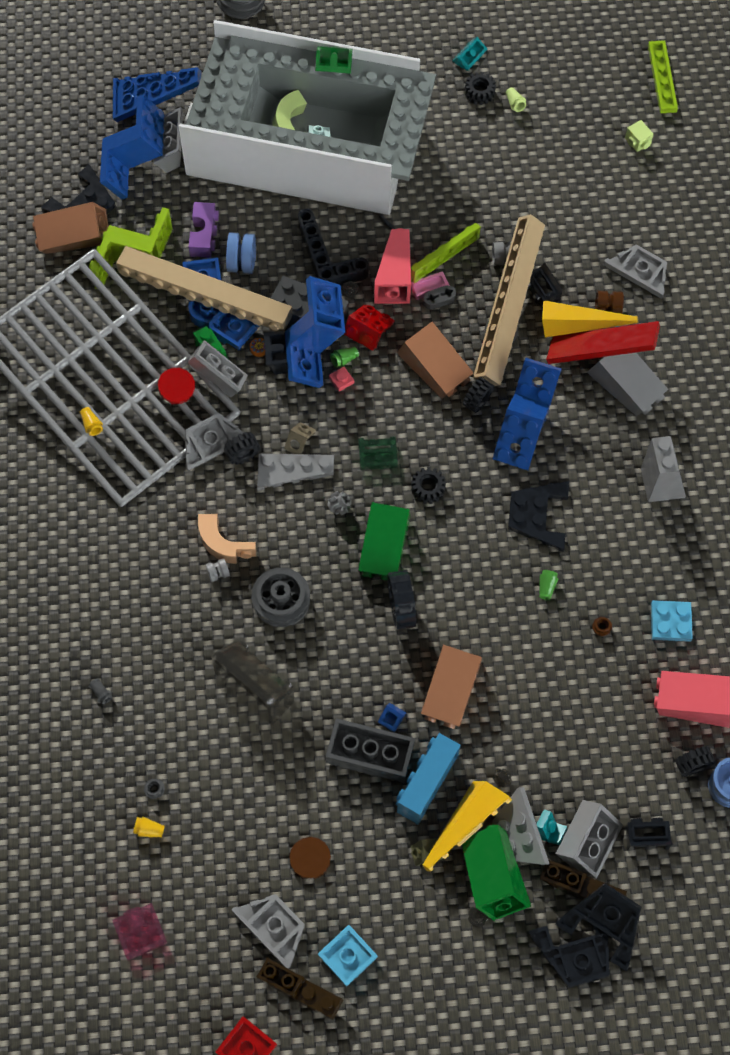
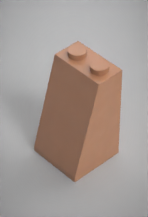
[32,202,109,254]
[397,322,473,399]
[421,645,482,729]

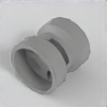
[205,558,230,582]

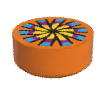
[250,338,265,357]

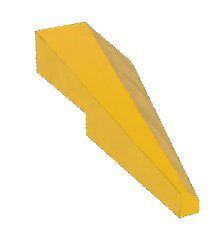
[542,301,639,337]
[422,781,512,872]

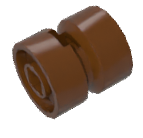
[595,290,624,314]

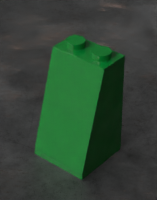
[358,502,411,581]
[462,824,531,921]

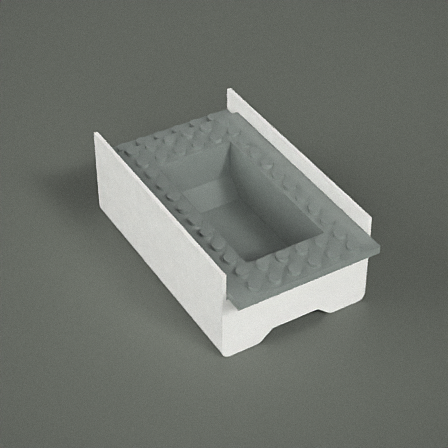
[179,20,436,215]

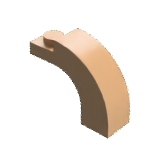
[198,514,256,564]

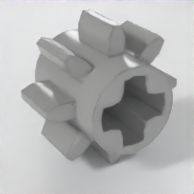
[328,491,351,515]

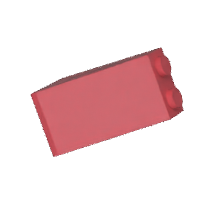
[374,228,411,304]
[654,671,730,728]

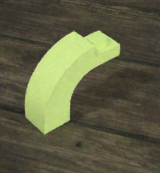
[272,90,307,130]

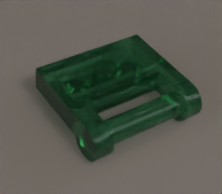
[358,436,398,470]

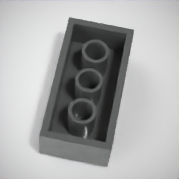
[270,276,349,325]
[325,718,415,783]

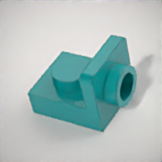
[536,810,568,845]

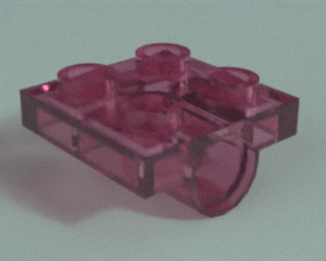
[112,903,168,961]

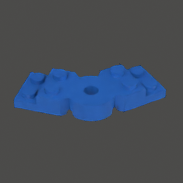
[182,258,260,350]

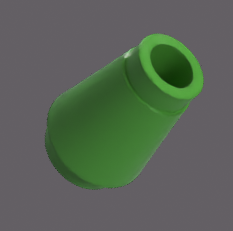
[330,346,359,367]
[539,570,559,600]

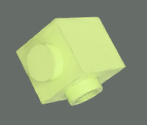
[625,120,653,152]

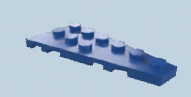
[113,67,201,122]

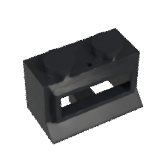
[527,263,563,309]
[264,330,288,375]
[625,817,673,851]

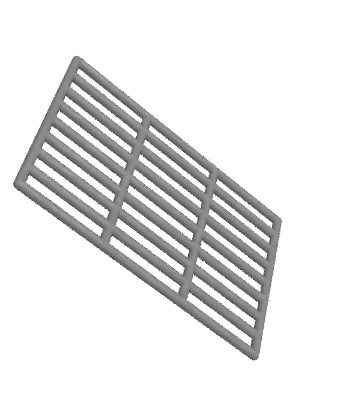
[0,249,241,507]

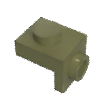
[411,838,444,866]

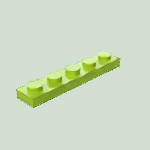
[648,40,678,113]
[411,223,481,284]

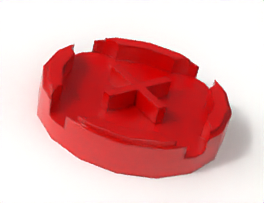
[158,368,195,404]

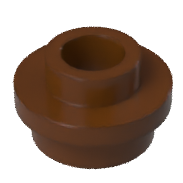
[592,617,612,636]

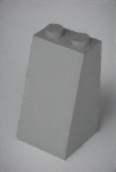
[587,353,668,417]
[641,436,686,502]

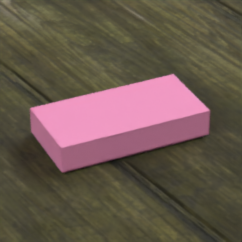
[411,271,450,300]

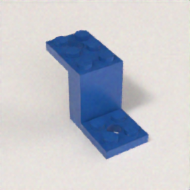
[100,94,165,200]
[285,276,345,388]
[493,358,561,470]

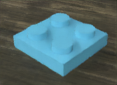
[651,600,693,642]
[318,925,378,987]

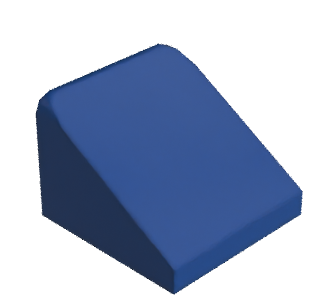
[378,703,407,732]

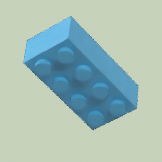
[396,733,461,824]

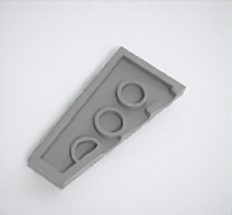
[257,454,334,491]

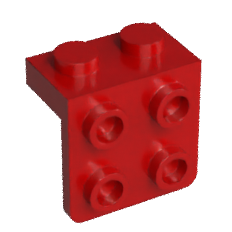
[344,304,394,351]

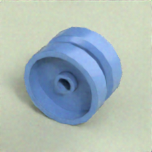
[226,232,256,274]
[708,758,730,808]

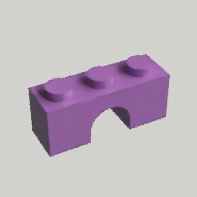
[188,202,219,258]

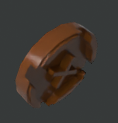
[289,837,331,879]

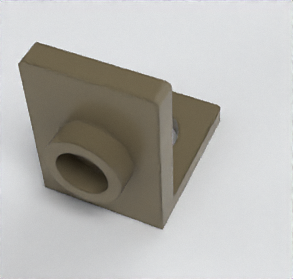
[284,422,316,454]

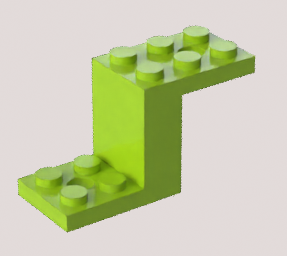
[89,207,173,289]

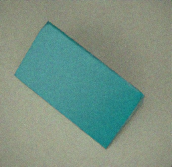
[452,37,487,71]

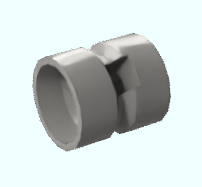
[492,242,511,266]

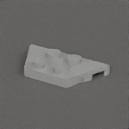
[603,245,667,299]
[185,413,248,471]
[493,787,549,865]
[232,894,305,969]

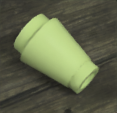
[506,88,526,112]

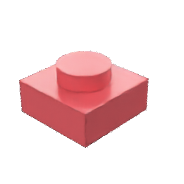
[329,366,354,392]

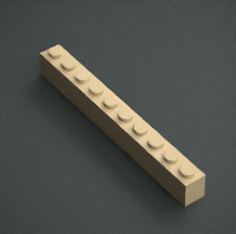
[473,214,545,386]
[116,246,292,332]

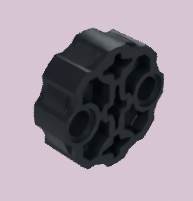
[387,570,417,630]

